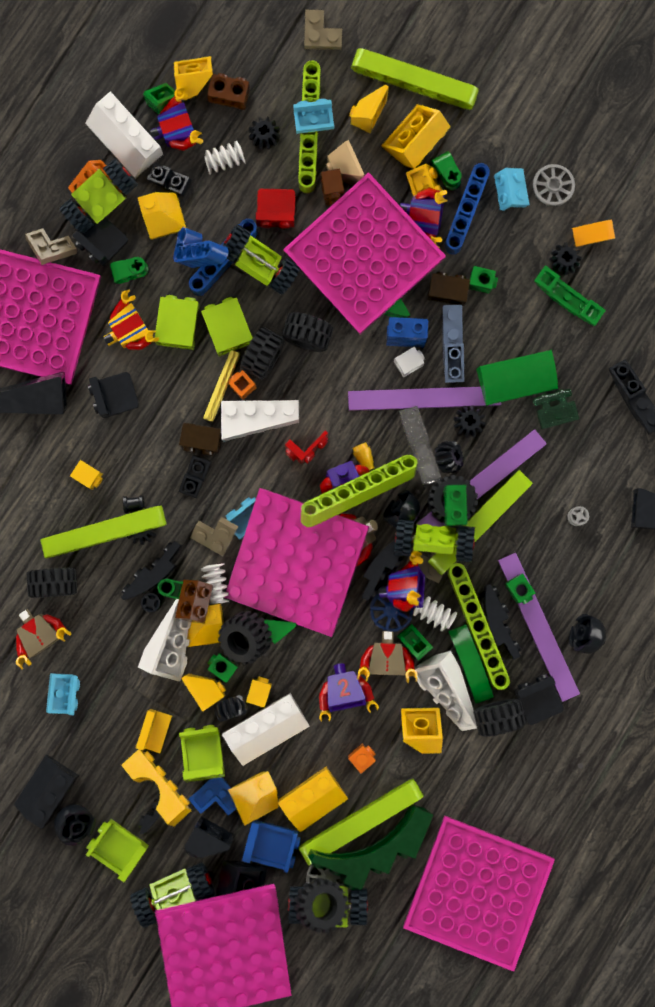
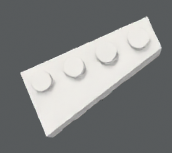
[221,400,299,442]

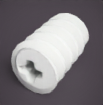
[204,141,246,175]
[201,564,229,604]
[413,596,457,632]

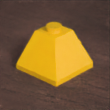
[174,56,213,99]
[349,85,389,134]
[137,192,186,240]
[187,604,224,647]
[181,674,226,711]
[401,708,443,754]
[228,771,279,826]

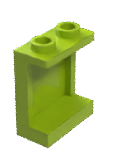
[155,295,200,350]
[201,297,252,357]
[179,725,225,783]
[86,819,149,882]

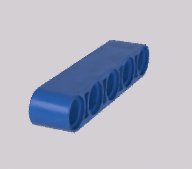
[444,163,490,254]
[189,219,258,296]

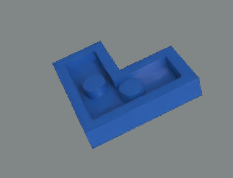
[188,777,236,816]

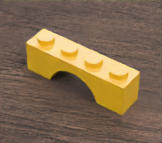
[122,749,192,827]

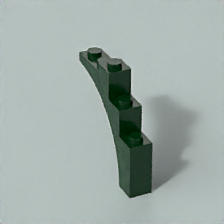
[308,804,433,890]

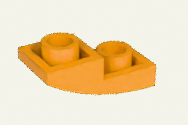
[572,219,615,247]

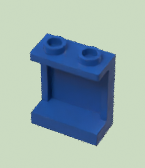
[386,317,428,348]
[242,820,300,873]

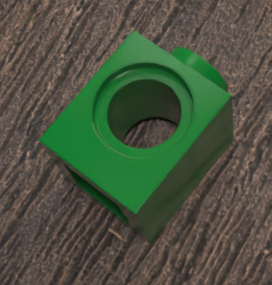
[469,266,498,294]
[504,573,535,605]
[207,653,239,683]

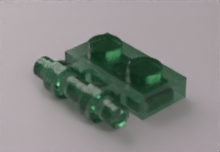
[533,389,580,430]

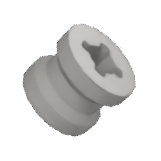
[567,506,589,526]

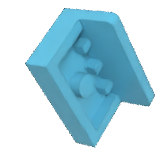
[293,99,334,134]
[494,168,530,210]
[225,497,256,540]
[46,673,80,715]

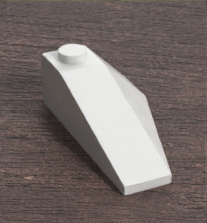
[138,599,191,682]
[415,651,477,731]

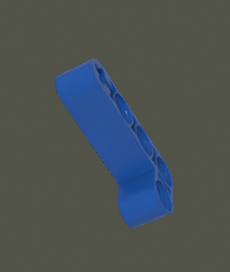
[173,227,228,268]

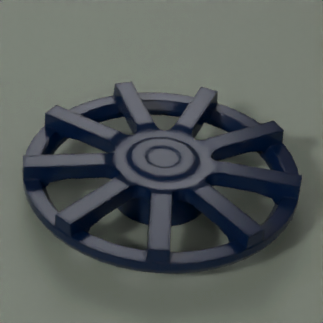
[370,593,413,632]

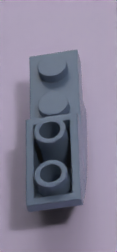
[442,305,464,383]

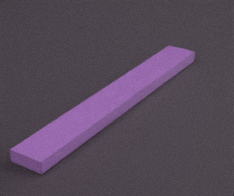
[348,387,501,411]
[416,429,547,527]
[497,553,580,702]

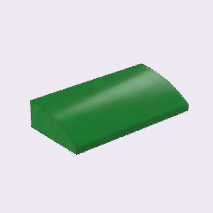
[476,350,558,406]

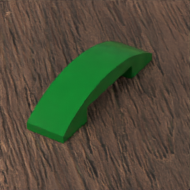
[534,265,606,326]
[448,624,494,704]

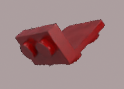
[256,189,295,229]
[285,430,328,465]

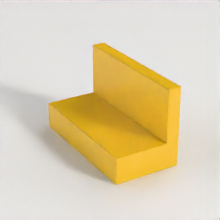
[136,709,172,753]

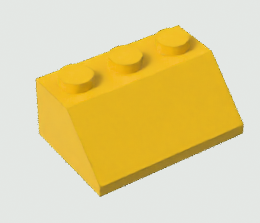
[381,104,450,169]
[278,766,348,832]

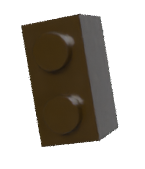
[427,272,470,306]
[179,423,221,456]

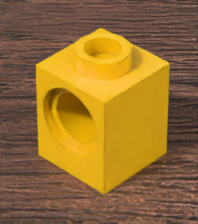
[70,460,103,490]
[246,676,272,708]

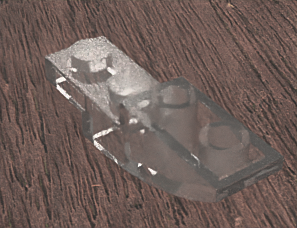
[399,406,441,485]

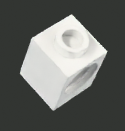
[394,347,425,378]

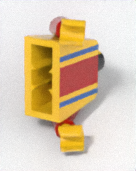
[103,290,159,350]

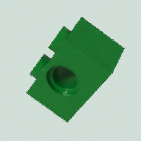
[444,485,467,526]

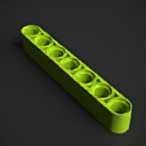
[351,48,479,110]
[298,61,320,193]
[300,455,417,527]
[428,470,533,575]
[40,506,167,558]
[447,563,510,690]
[298,779,424,865]

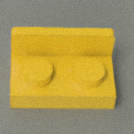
[406,164,443,197]

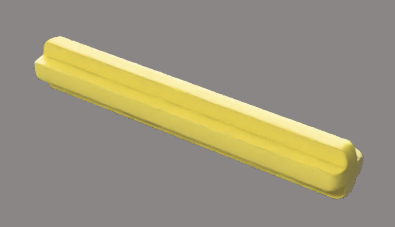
[203,350,240,422]

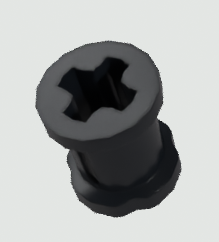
[123,495,145,513]

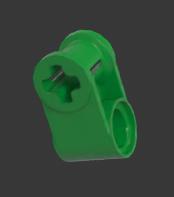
[431,151,462,190]
[110,257,149,284]
[158,579,183,600]

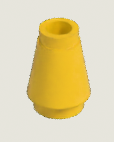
[352,442,375,470]

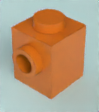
[228,370,257,400]
[348,743,376,773]

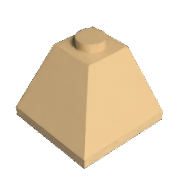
[326,140,364,186]

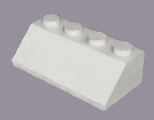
[86,92,163,178]
[222,693,310,766]

